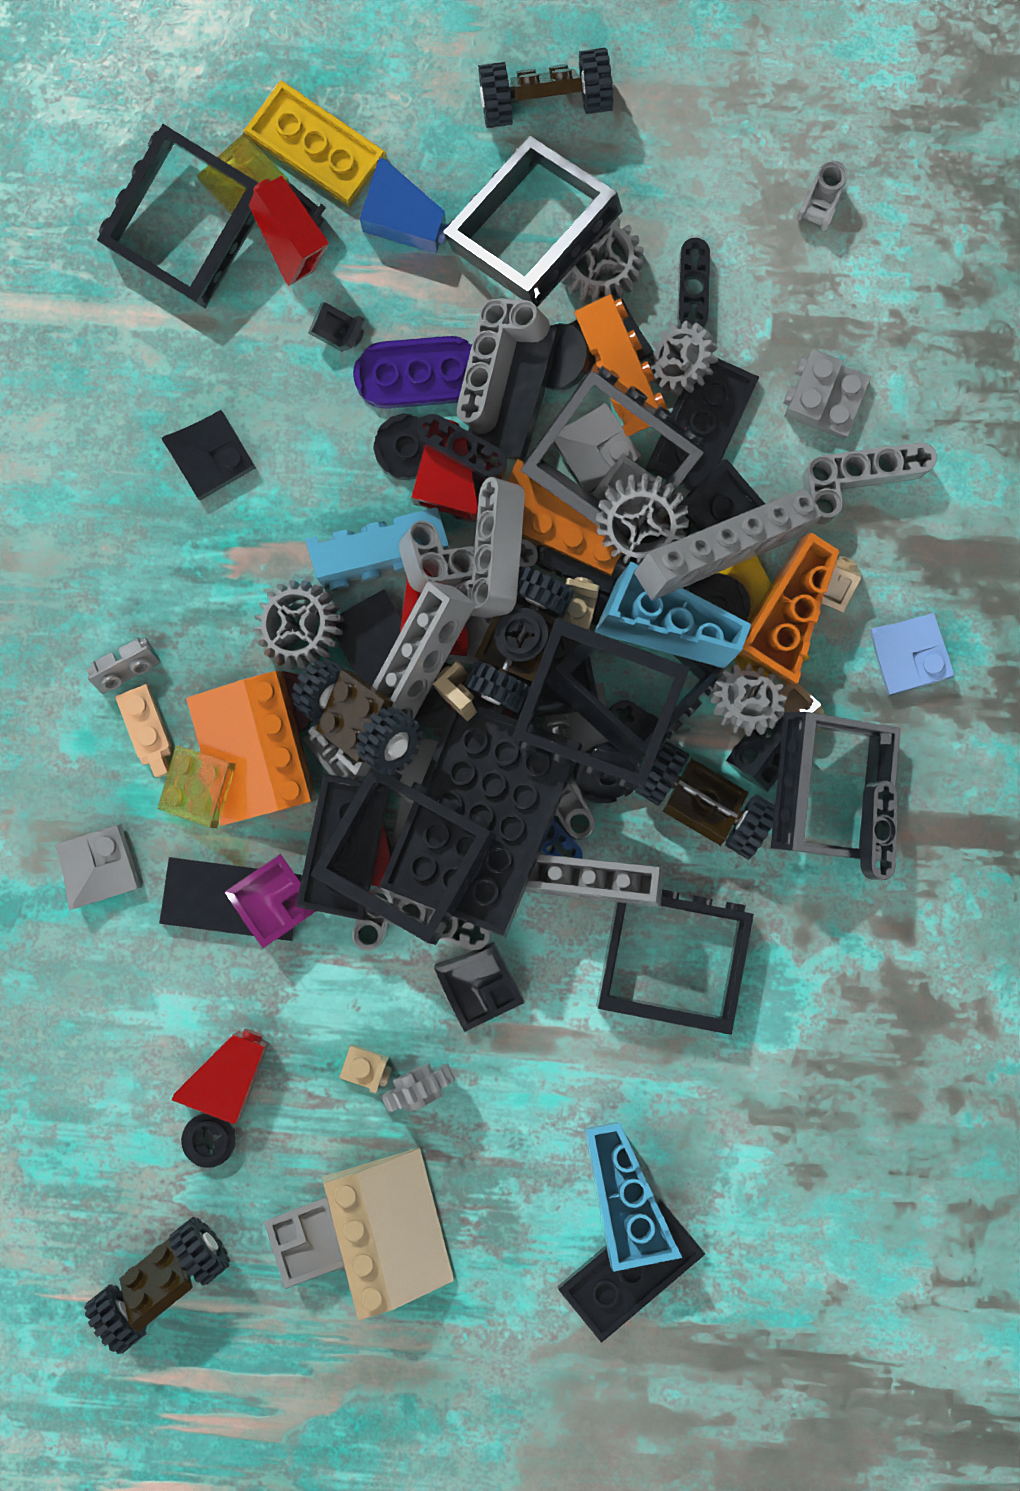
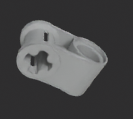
[796,160,848,232]
[555,776,595,840]

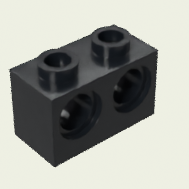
[725,717,784,792]

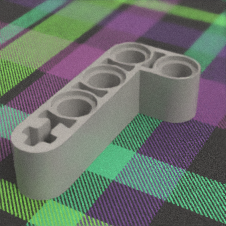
[457,299,550,434]
[802,443,937,524]
[455,477,525,618]
[399,521,538,593]
[352,887,490,951]

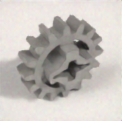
[648,321,718,395]
[711,664,787,736]
[382,1063,455,1112]

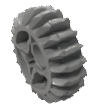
[561,217,644,303]
[596,473,689,565]
[253,580,344,670]

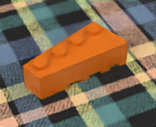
[574,294,668,437]
[507,459,622,576]
[738,532,840,685]

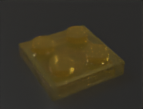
[197,133,290,215]
[157,745,236,828]

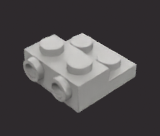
[783,349,871,440]

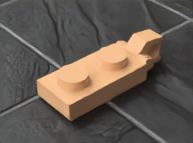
[115,684,172,778]

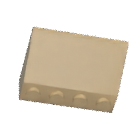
[321,1148,454,1321]

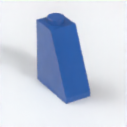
[360,158,449,254]

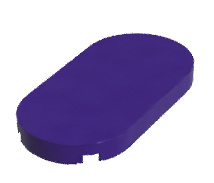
[353,336,472,409]

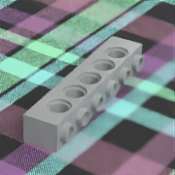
[634,488,823,601]
[335,581,476,776]
[525,854,664,907]

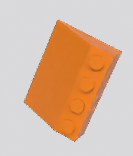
[186,671,317,826]

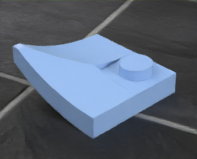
[870,613,954,696]

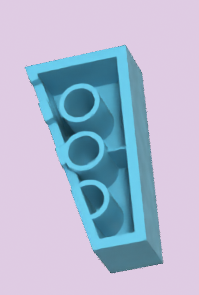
[305,507,450,591]
[595,561,751,668]
[584,1122,682,1271]

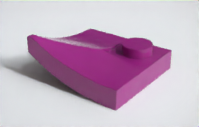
[225,854,316,948]

